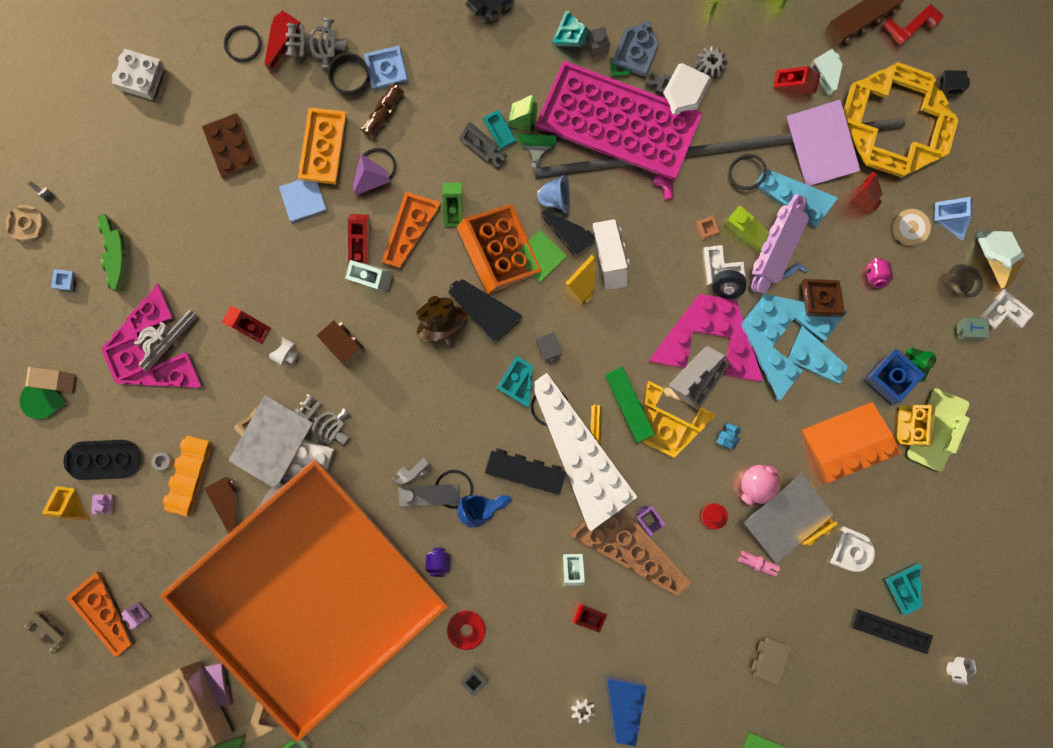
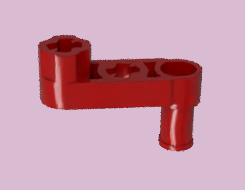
[882,4,944,46]

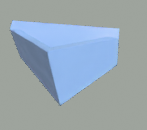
[935,197,972,241]

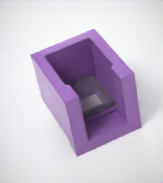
[635,505,666,536]

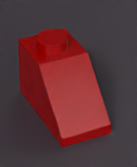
[774,66,821,94]
[221,306,270,344]

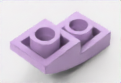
[203,664,230,707]

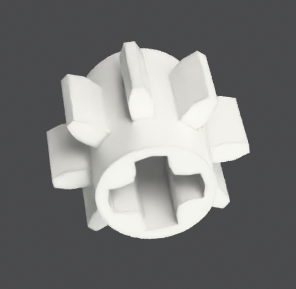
[571,698,595,724]

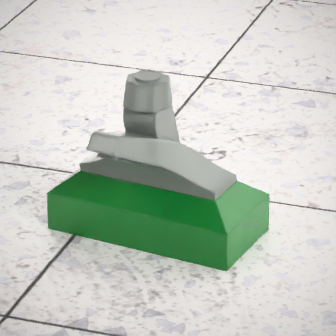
[518,133,556,168]

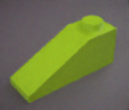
[725,205,769,254]

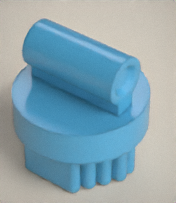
[717,423,741,450]

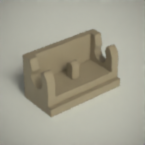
[22,611,69,654]

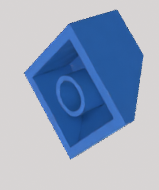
[865,349,925,405]

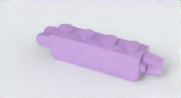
[751,194,809,293]

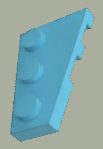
[788,326,848,384]

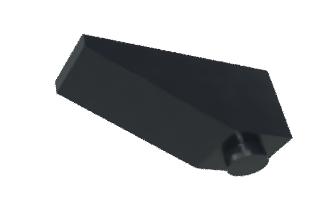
[541,210,595,260]

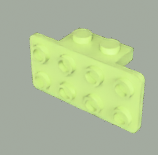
[906,388,970,472]

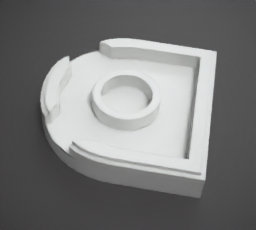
[829,527,875,572]

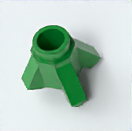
[906,347,937,382]

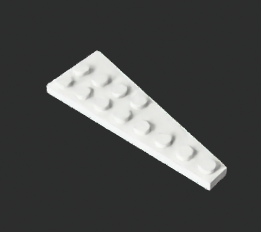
[531,373,638,531]

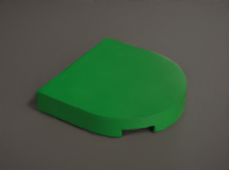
[19,386,67,420]

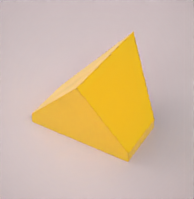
[987,258,1025,288]
[42,486,90,521]

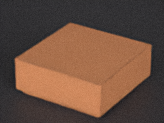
[696,215,721,240]

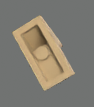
[245,702,277,743]

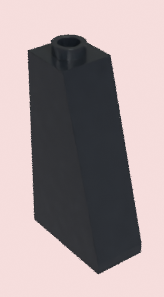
[448,279,523,345]

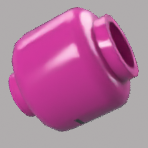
[866,258,893,288]

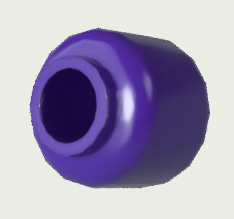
[425,548,451,577]

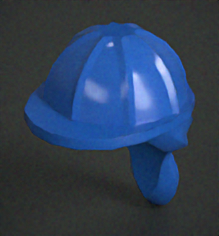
[457,495,512,528]

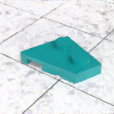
[552,11,589,47]
[885,563,922,616]

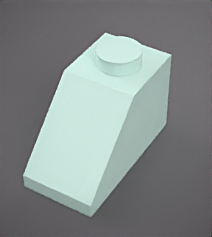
[810,49,842,97]
[345,260,393,290]

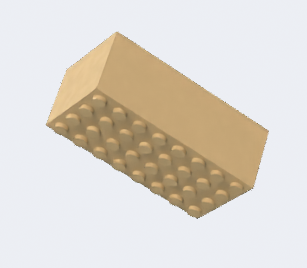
[34,661,233,748]

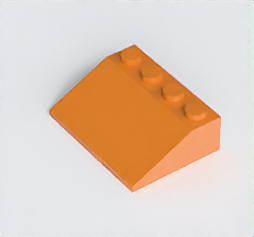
[457,204,542,295]
[801,402,901,484]

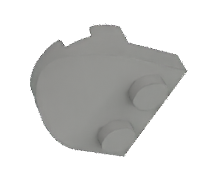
[391,458,432,485]

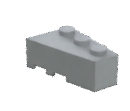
[668,346,730,410]

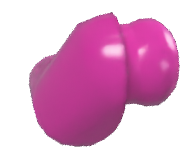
[653,175,674,200]

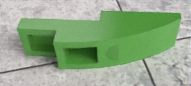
[97,214,127,293]

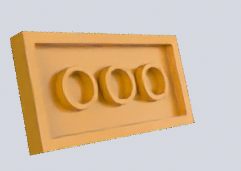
[298,108,347,184]

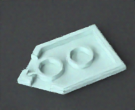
[976,231,1025,268]

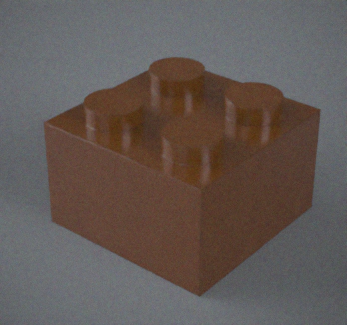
[316,320,365,369]

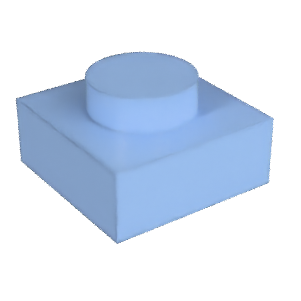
[51,269,75,291]

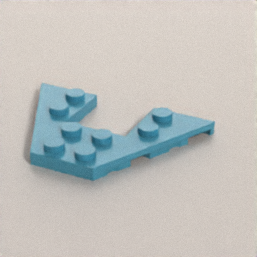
[741,294,847,401]

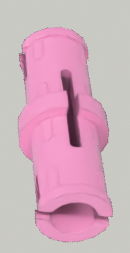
[738,550,780,578]

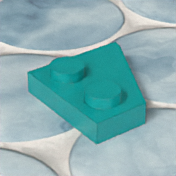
[497,356,533,408]

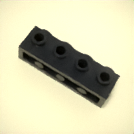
[485,448,566,495]

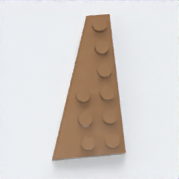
[569,508,691,596]

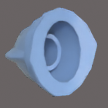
[537,175,570,214]

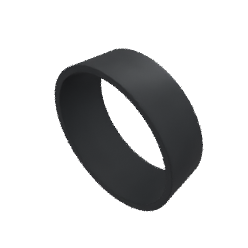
[328,53,369,95]

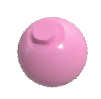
[741,465,781,506]

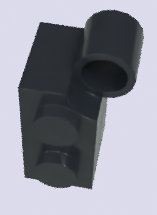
[465,0,514,24]

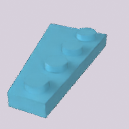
[754,169,838,229]

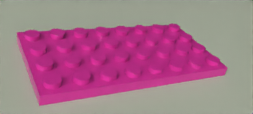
[535,60,703,181]

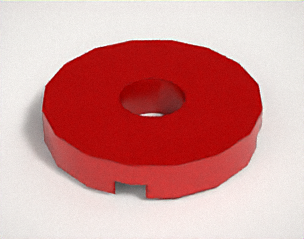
[447,610,486,650]

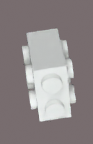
[112,49,165,100]

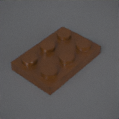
[202,113,257,179]

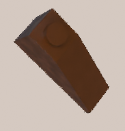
[204,477,239,534]

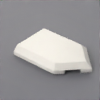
[664,63,712,115]

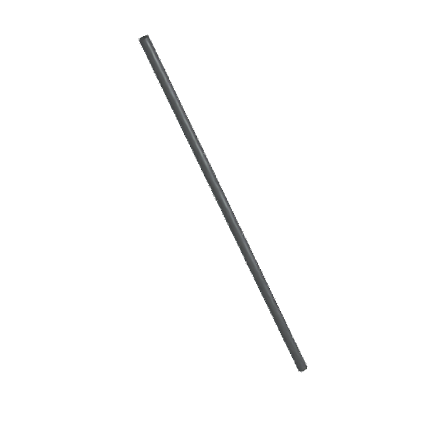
[534,118,905,178]

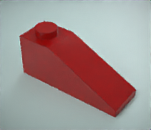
[264,10,301,73]
[849,172,883,214]
[347,214,370,266]

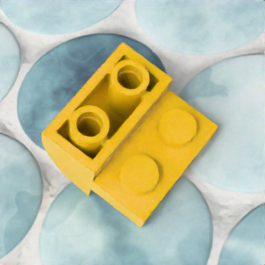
[896,405,935,447]

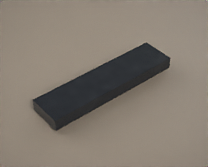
[851,609,933,654]

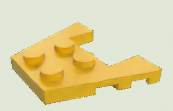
[642,381,716,458]

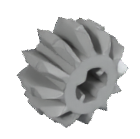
[695,46,728,79]

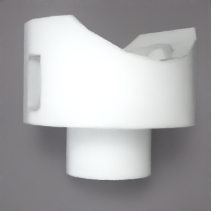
[269,337,299,366]
[947,657,977,685]

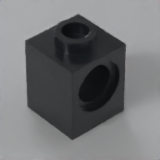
[939,70,970,95]

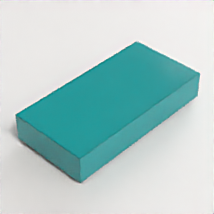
[482,109,517,151]

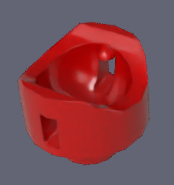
[701,503,728,530]

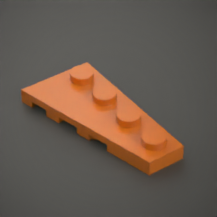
[382,191,442,269]
[66,571,133,658]

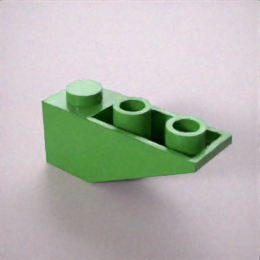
[509,95,538,132]

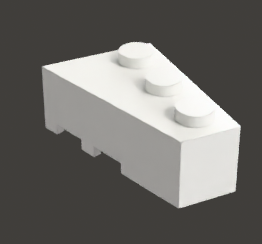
[593,219,630,291]

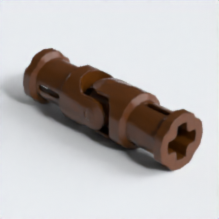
[360,83,404,139]

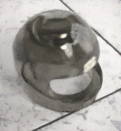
[946,264,983,298]

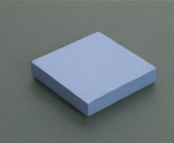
[364,46,409,91]
[279,180,327,223]

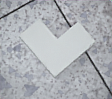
[703,245,746,285]
[979,289,1034,330]

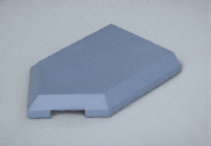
[612,20,659,76]

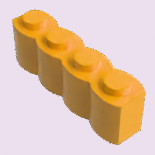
[163,436,212,517]

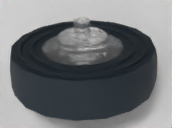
[712,270,747,298]

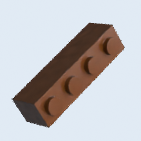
[827,0,904,46]

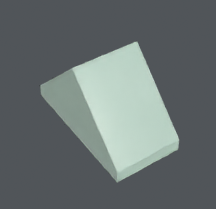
[563,554,585,586]

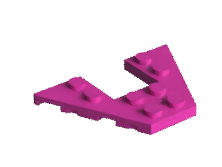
[101,283,203,388]
[649,294,763,382]

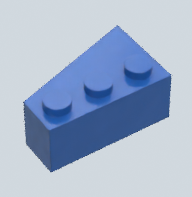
[606,676,647,747]

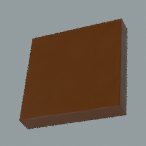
[802,279,845,317]

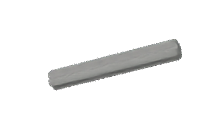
[139,310,197,371]

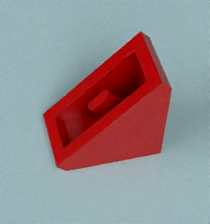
[572,603,607,633]

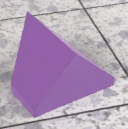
[352,154,391,195]

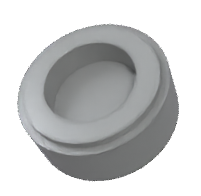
[152,452,173,472]

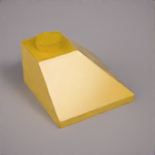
[565,255,595,305]

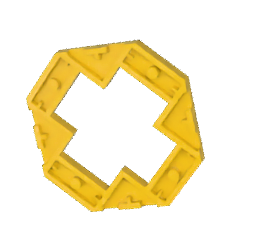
[843,62,958,178]

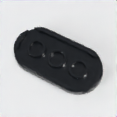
[63,440,143,480]

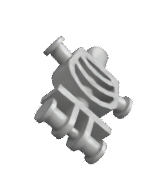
[286,18,346,68]
[295,394,351,446]

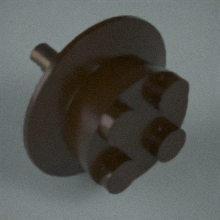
[416,296,468,347]

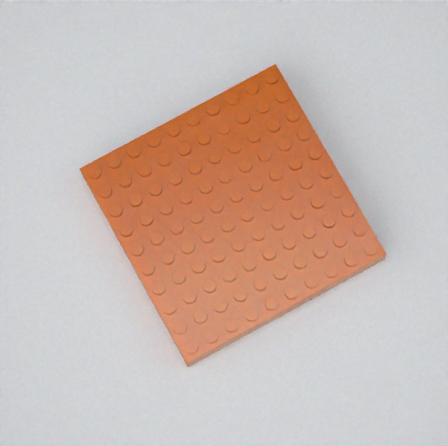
[160,458,448,743]

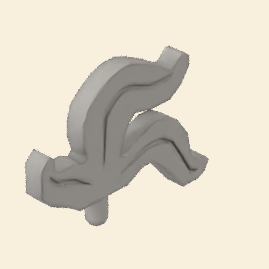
[134,322,167,359]

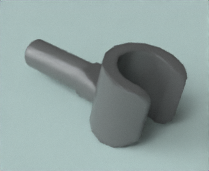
[28,181,53,201]

